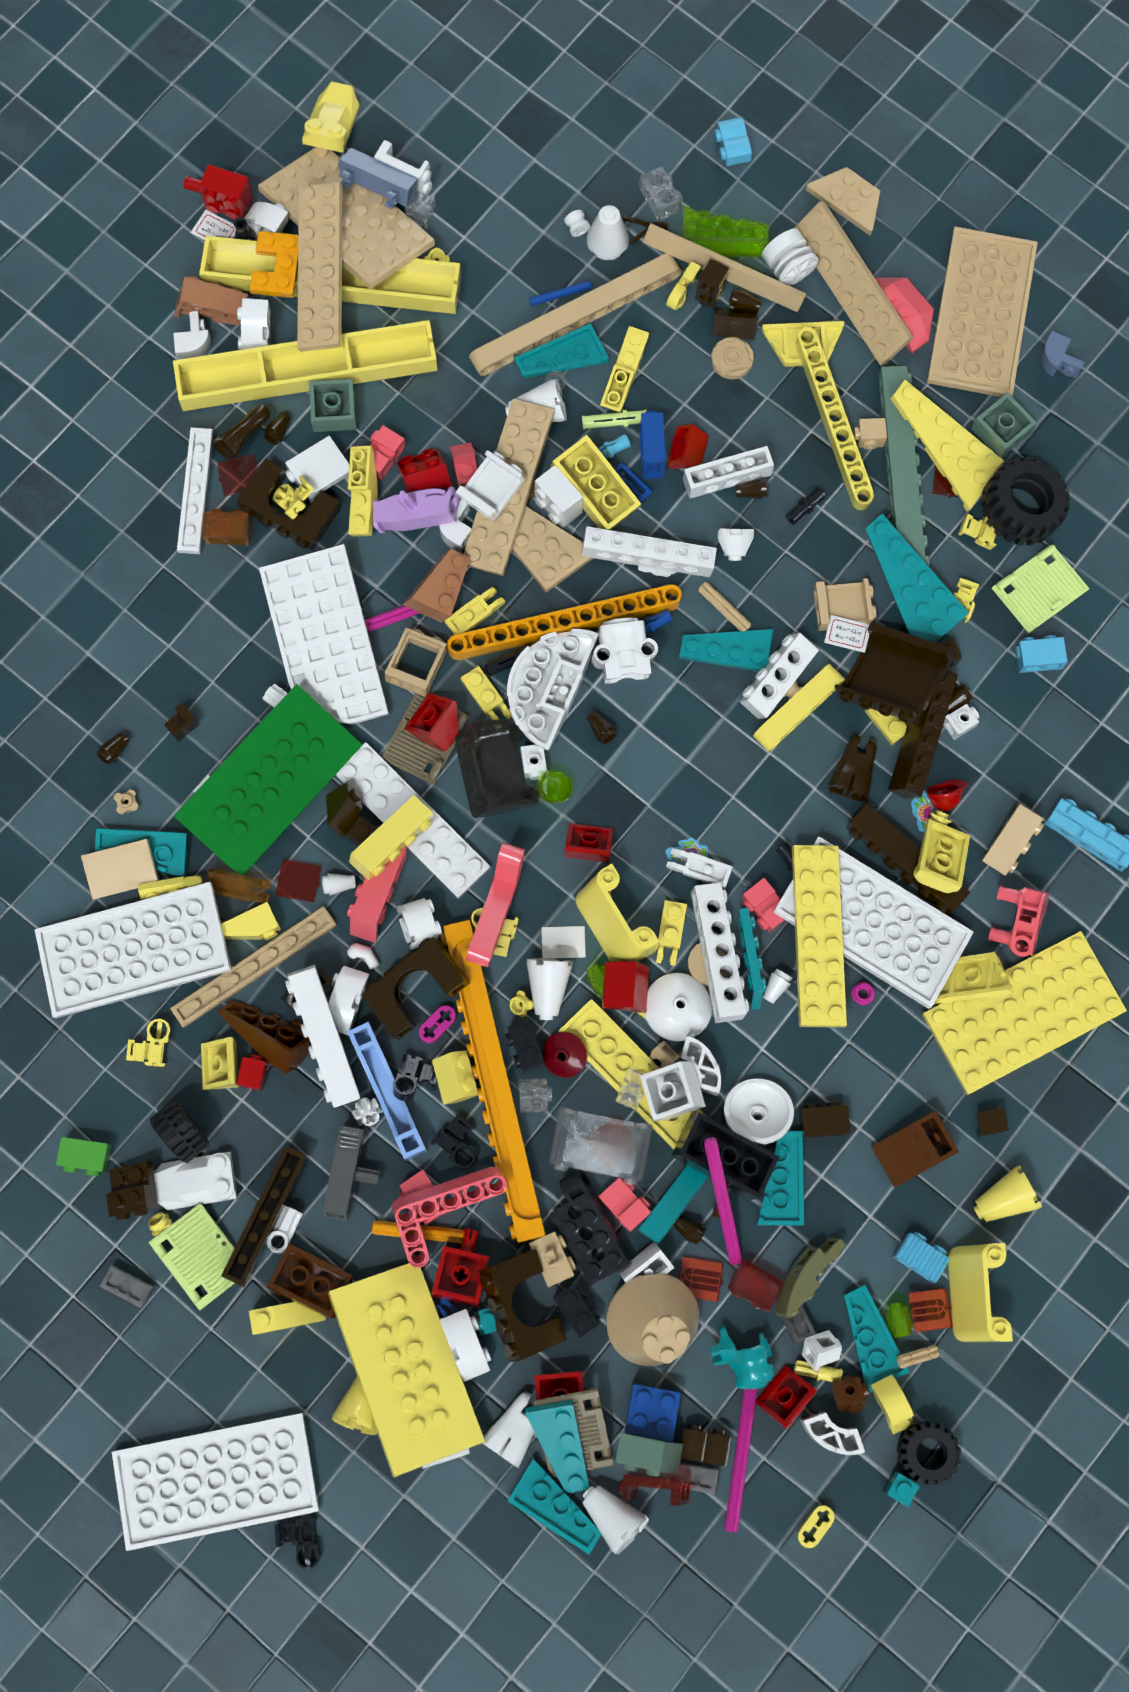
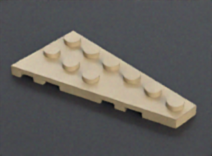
[512,506,594,593]

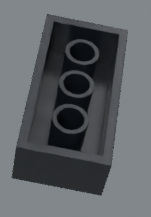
[671,1113,779,1200]

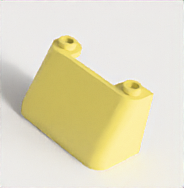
[576,864,659,962]
[948,1243,1013,1342]

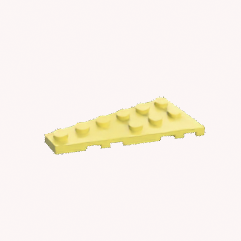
[890,380,1005,511]

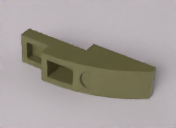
[775,1237,846,1318]

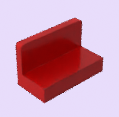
[667,424,709,469]

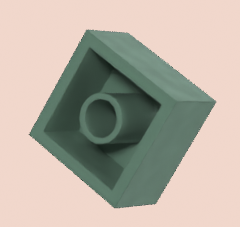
[309,379,357,432]
[971,392,1037,458]
[616,1433,683,1477]

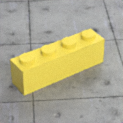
[349,795,433,880]

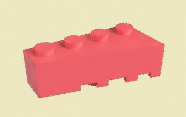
[347,846,407,943]

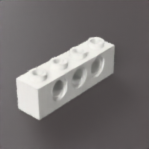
[683,446,774,499]
[739,633,819,719]

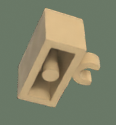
[529,1232,576,1288]

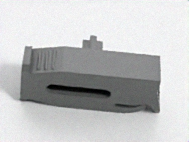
[322,1126,380,1221]

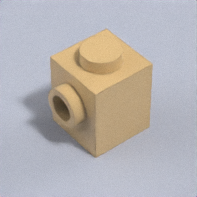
[853,418,887,450]

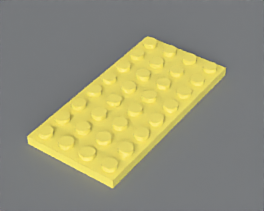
[922,931,1127,1095]

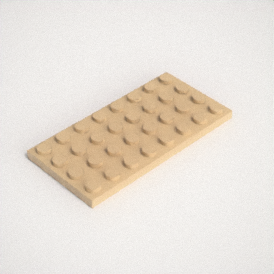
[258,147,435,290]
[927,227,1038,397]

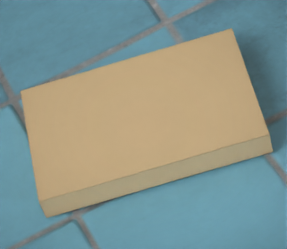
[81,839,159,900]

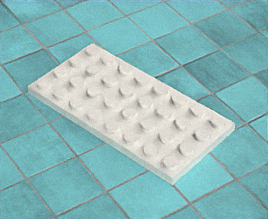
[773,836,974,1009]
[35,882,232,1018]
[112,1413,319,1551]

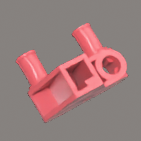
[988,885,1050,957]

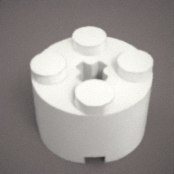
[397,898,442,950]

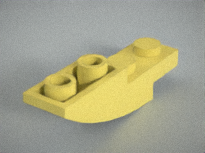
[600,326,650,412]
[348,446,378,537]

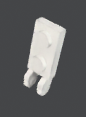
[666,848,733,889]

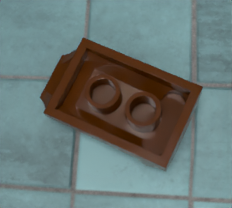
[267,1243,353,1319]

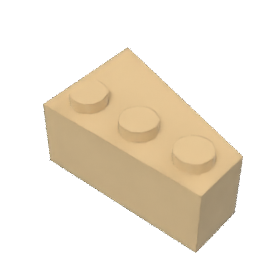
[982,803,1044,876]

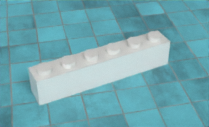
[285,965,360,1108]

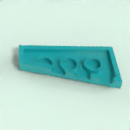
[514,323,609,379]
[679,629,773,672]
[95,829,188,877]
[738,908,766,1010]
[757,1131,804,1226]
[843,1285,910,1393]
[525,1400,589,1493]
[507,1459,601,1554]

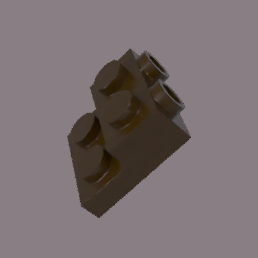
[106,1161,158,1221]

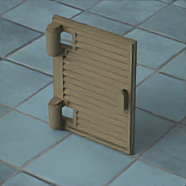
[381,693,470,785]
[533,1387,614,1477]

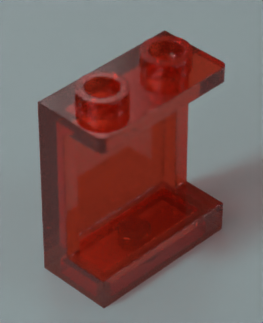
[619,1473,691,1506]

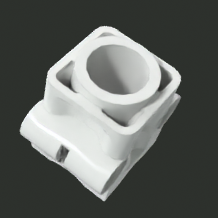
[591,618,658,684]

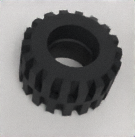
[150,1100,209,1163]
[897,1421,961,1485]

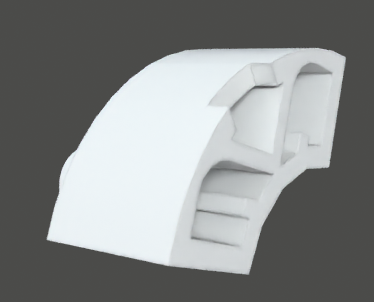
[244,202,288,239]
[237,298,271,350]
[328,966,369,1035]
[679,1036,721,1096]
[440,1309,491,1382]
[800,1412,865,1455]

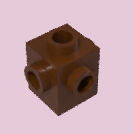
[832,1375,870,1413]

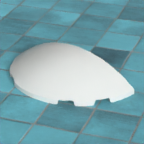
[507,629,599,751]

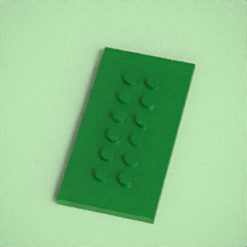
[173,684,362,877]

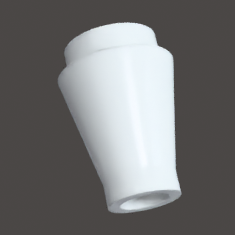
[322,873,356,896]
[762,969,792,1004]

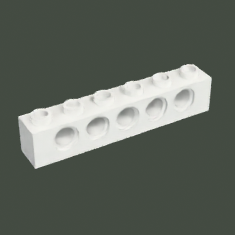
[581,526,717,577]
[691,883,749,1023]

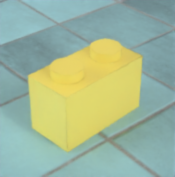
[432,1050,478,1105]

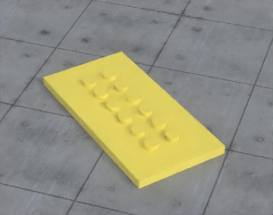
[328,1263,485,1478]

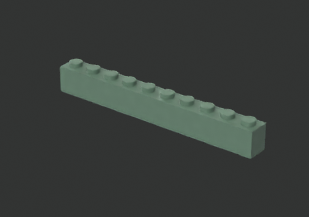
[878,366,929,566]

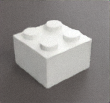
[534,465,583,529]
[641,1061,706,1121]

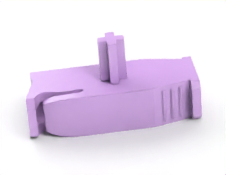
[373,487,459,534]

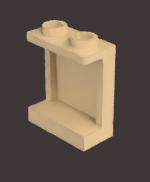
[813,578,876,631]

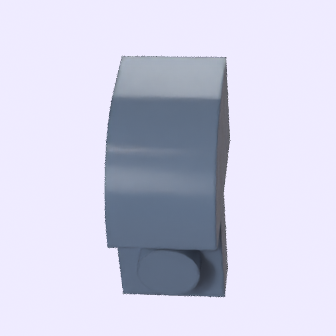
[1040,331,1084,378]

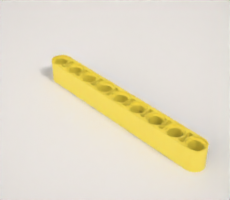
[795,327,874,511]

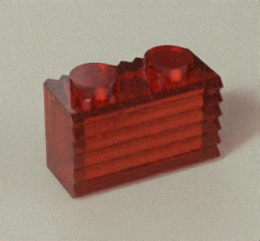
[728,1258,784,1312]

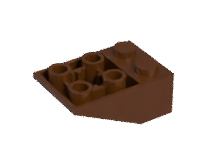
[871,1111,959,1188]

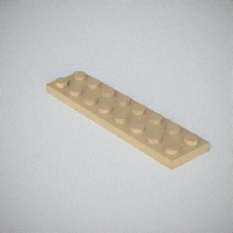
[297,182,342,352]
[794,201,914,365]
[464,399,555,576]

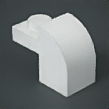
[174,311,211,360]
[439,500,472,553]

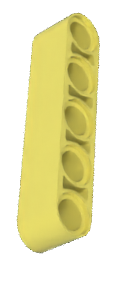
[753,664,845,752]

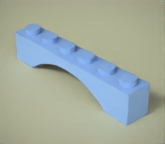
[347,1022,427,1161]

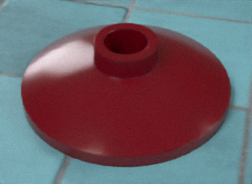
[543,1032,588,1078]

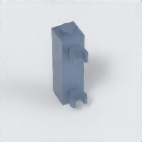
[338,148,418,209]

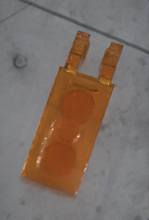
[207,868,271,903]

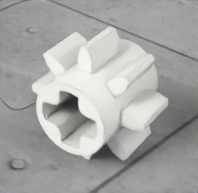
[352,1097,383,1126]

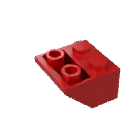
[396,448,452,493]

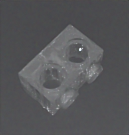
[639,167,683,221]

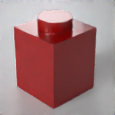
[236,1054,268,1091]

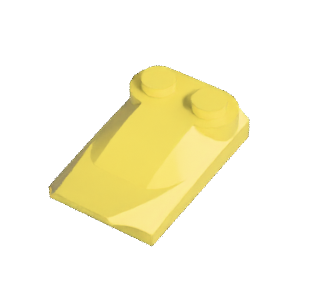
[302,82,360,153]
[914,819,970,893]

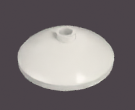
[645,973,712,1041]
[724,1079,794,1144]

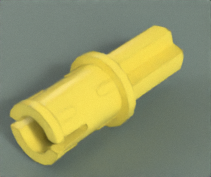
[794,1360,843,1383]

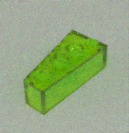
[682,205,769,257]

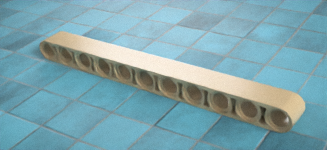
[469,253,682,376]

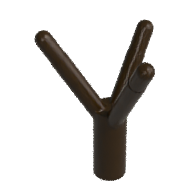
[621,215,668,244]

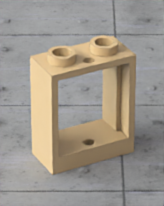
[385,628,447,697]

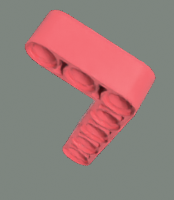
[466,842,525,967]
[392,1167,507,1268]

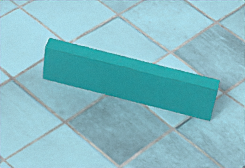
[639,1166,709,1245]

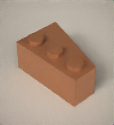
[173,276,248,326]
[402,549,470,622]

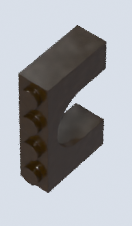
[237,458,341,551]
[361,937,470,1040]
[478,1249,567,1362]

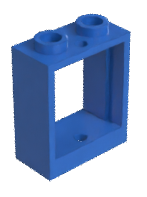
[639,411,666,479]

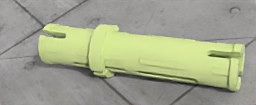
[582,410,647,429]

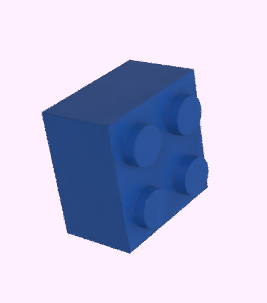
[624,1383,681,1442]

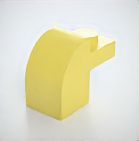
[871,1375,914,1435]

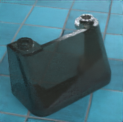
[455,719,539,818]

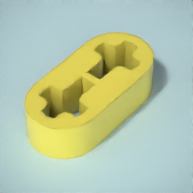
[797,1505,834,1548]

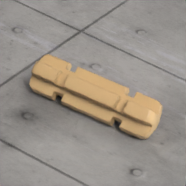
[896,1345,940,1368]

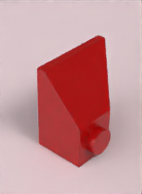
[404,693,458,752]

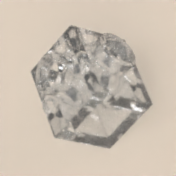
[519,1078,552,1113]

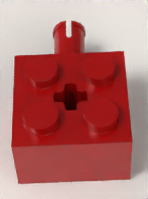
[183,165,253,220]
[432,1228,490,1307]

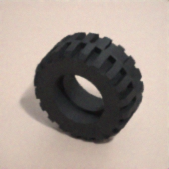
[981,458,1070,546]

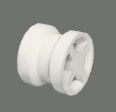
[564,210,590,237]

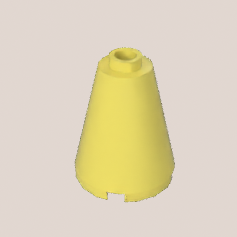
[973,1165,1042,1222]
[332,1377,377,1435]

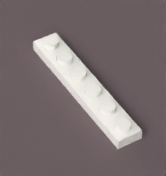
[177,428,214,554]

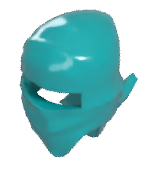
[709,1326,775,1389]

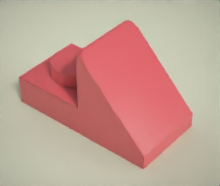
[450,442,477,487]

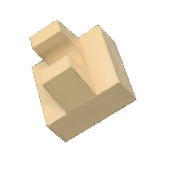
[649,1041,680,1068]

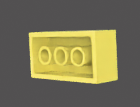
[550,435,641,530]

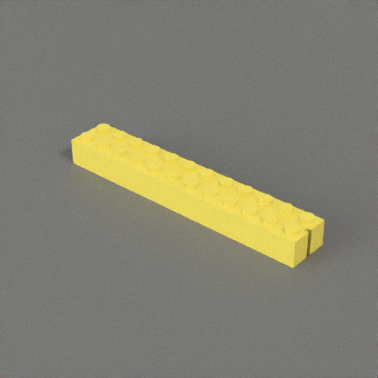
[199,236,461,314]
[173,320,438,411]

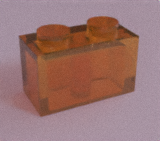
[203,509,251,546]

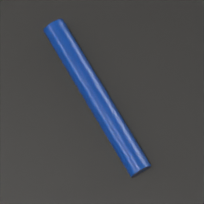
[529,281,592,306]

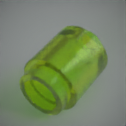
[585,964,604,999]
[885,1302,913,1338]

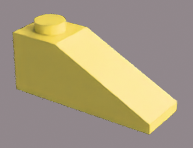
[221,902,281,940]
[249,1302,326,1335]

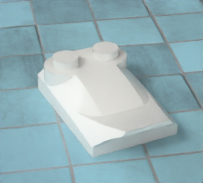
[154,1152,238,1210]

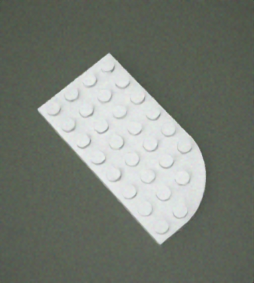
[259,544,389,724]

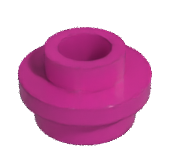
[851,982,875,1005]

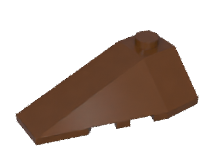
[218,1000,312,1074]

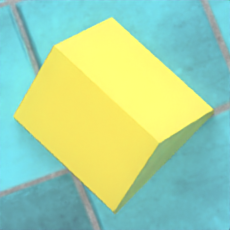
[201,1037,239,1090]

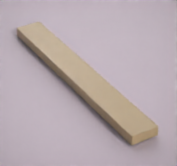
[643,223,806,312]
[170,906,337,1028]

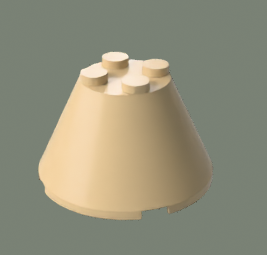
[606,1273,699,1366]

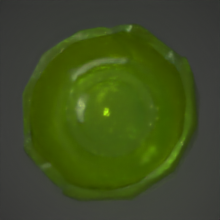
[536,770,573,804]

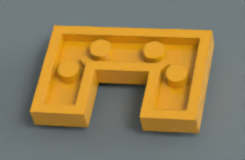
[250,231,299,298]

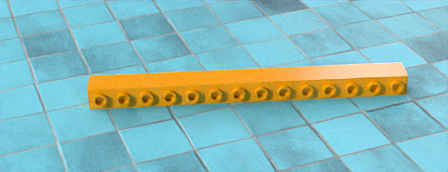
[440,920,545,1243]

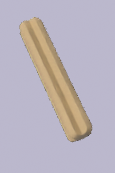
[699,582,751,631]

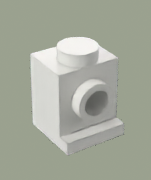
[943,704,979,740]
[521,744,547,780]
[802,1330,842,1371]

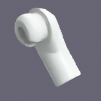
[347,943,380,970]

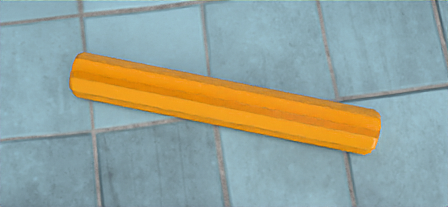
[372,1220,464,1244]

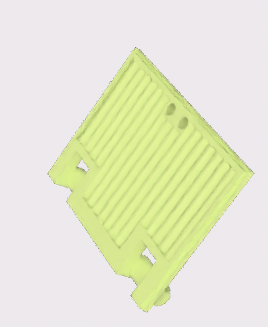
[992,544,1089,634]
[148,1203,235,1311]

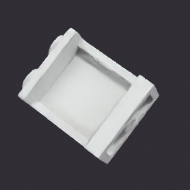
[374,140,432,201]
[285,436,349,504]
[456,450,525,522]

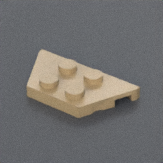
[806,167,880,235]

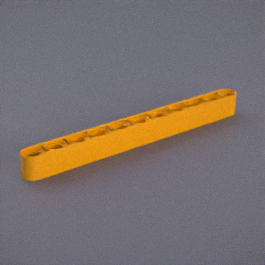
[447,585,682,660]

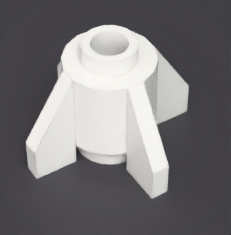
[718,528,754,561]

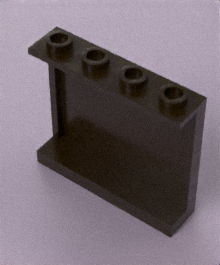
[834,622,954,725]

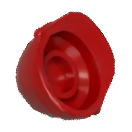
[926,779,968,811]

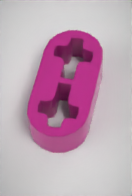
[419,1005,456,1044]

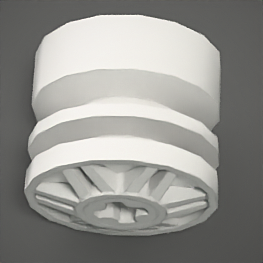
[762,229,819,286]

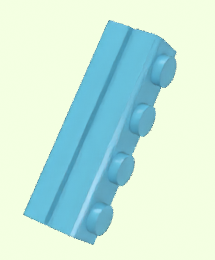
[1044,798,1129,872]

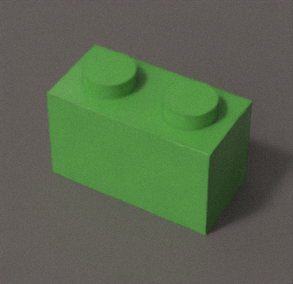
[56,1137,112,1177]

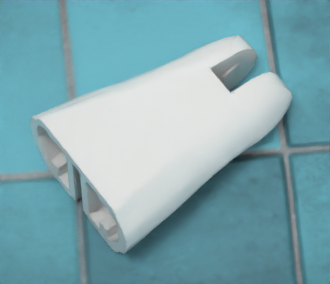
[482,1391,535,1468]

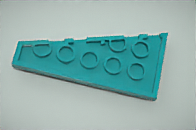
[865,514,969,643]

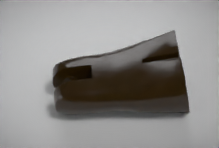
[211,405,270,460]
[826,734,877,802]

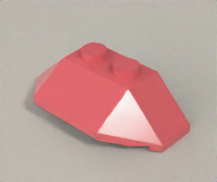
[875,278,933,353]

